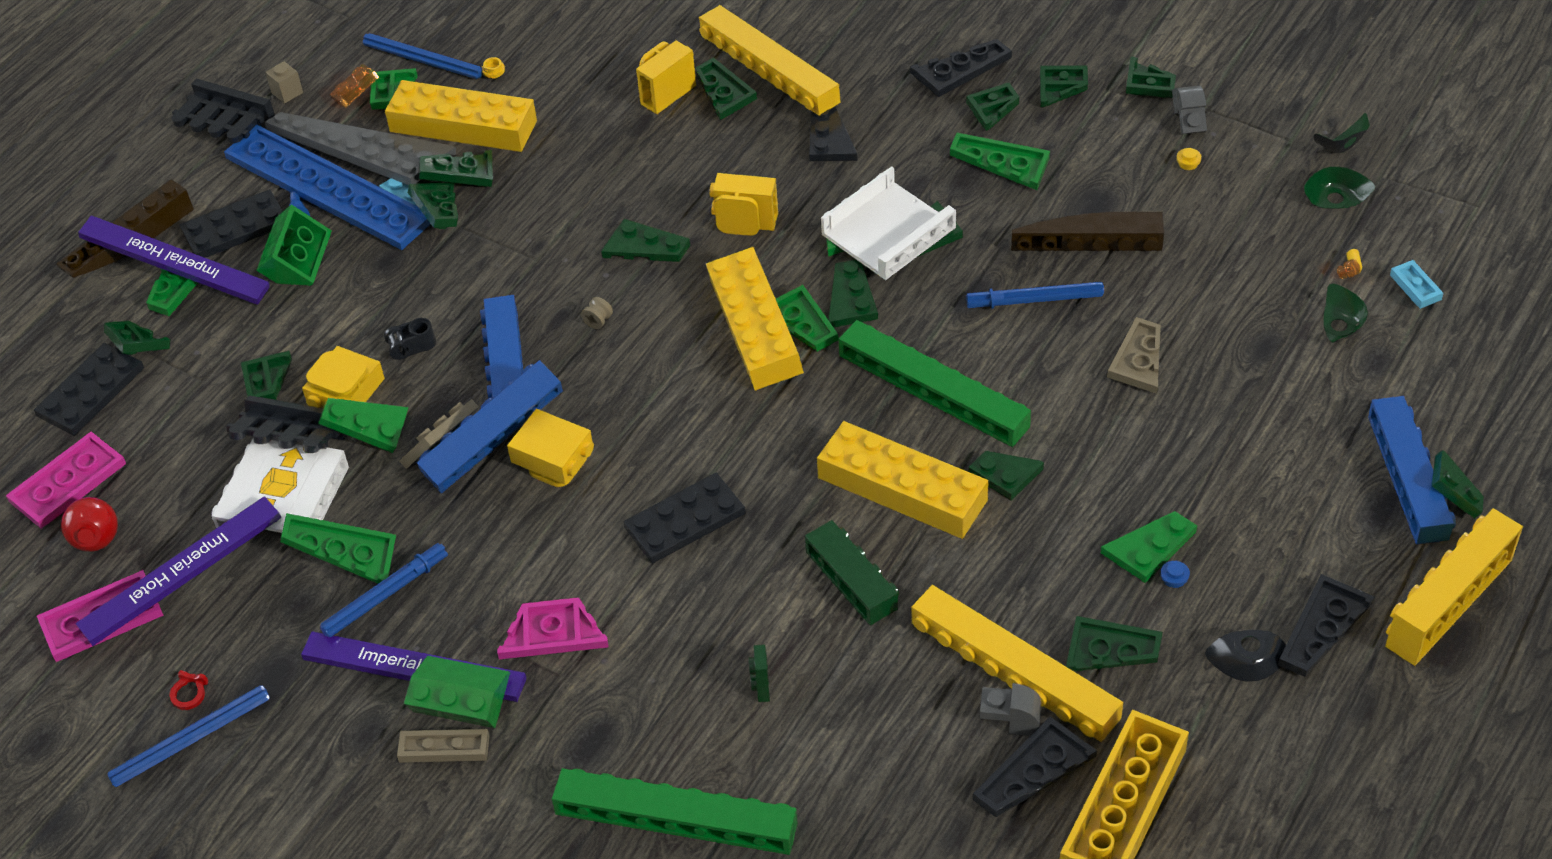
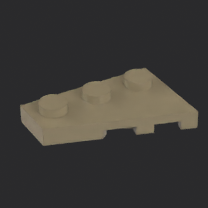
[1107,317,1161,394]
[400,399,479,469]

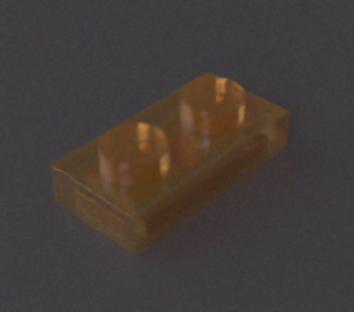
[330,64,379,108]

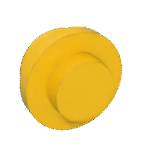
[482,57,505,78]
[1177,148,1201,170]

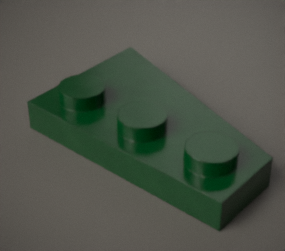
[419,150,493,187]
[828,260,878,328]
[1066,616,1163,671]

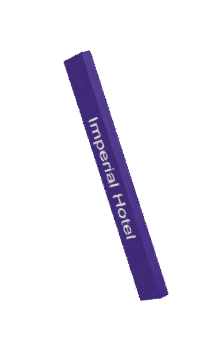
[78,215,270,305]
[76,496,281,646]
[301,632,527,702]

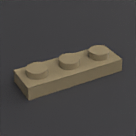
[397,729,489,763]

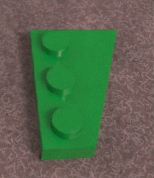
[146,268,198,316]
[776,285,839,352]
[1100,511,1197,583]

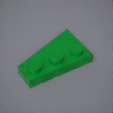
[318,398,409,453]

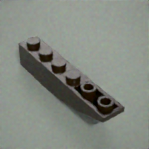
[56,179,194,278]
[1011,212,1164,251]

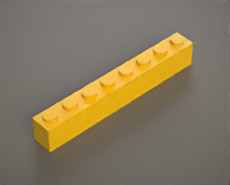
[699,5,841,116]
[911,585,1123,742]

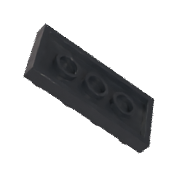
[179,189,283,258]
[34,343,144,436]
[623,472,746,564]

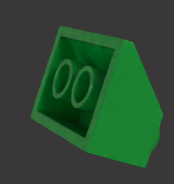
[256,204,332,286]
[404,656,510,728]

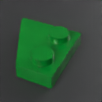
[370,68,418,110]

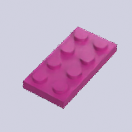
[6,432,126,529]
[37,570,164,662]

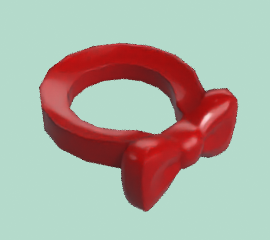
[169,670,208,710]

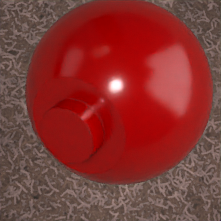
[61,497,118,552]

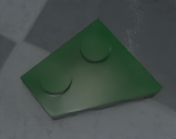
[1040,65,1088,107]
[966,83,1020,131]
[104,321,170,355]
[1432,450,1484,519]
[749,645,770,702]

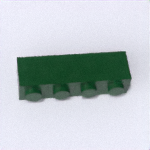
[805,520,899,626]

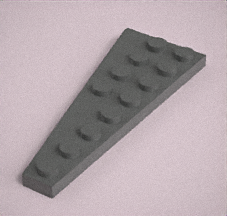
[265,112,456,185]

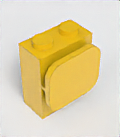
[636,40,696,114]
[710,173,778,236]
[302,346,385,408]
[507,409,594,487]

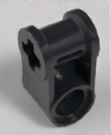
[384,317,436,360]

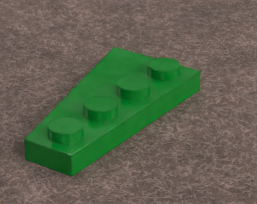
[950,133,1050,190]
[280,513,396,584]

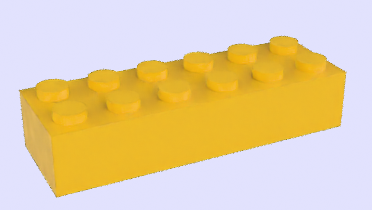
[385,80,537,152]
[706,247,804,390]
[817,421,988,539]
[1385,508,1523,666]
[1060,710,1189,859]

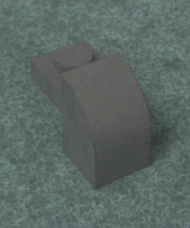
[1172,85,1207,135]
[980,683,1041,736]

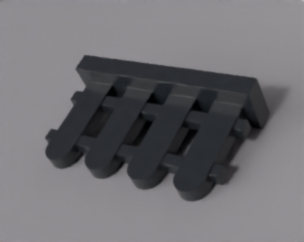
[172,78,275,143]
[227,395,347,453]

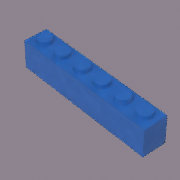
[480,295,524,427]
[417,360,563,494]
[1368,396,1456,544]

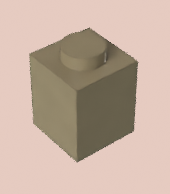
[265,61,303,104]

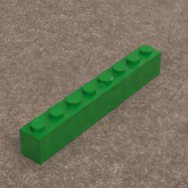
[839,320,1031,448]
[552,768,798,855]

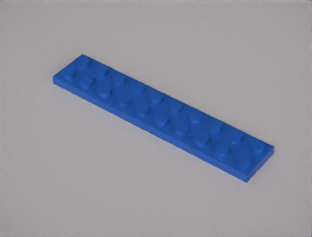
[224,125,431,250]

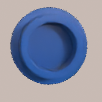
[1161,561,1190,588]

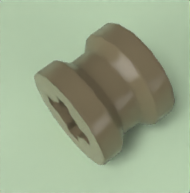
[581,297,613,329]

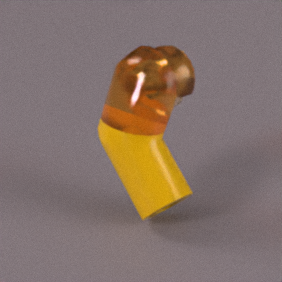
[1337,249,1362,279]

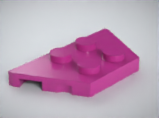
[497,598,609,659]

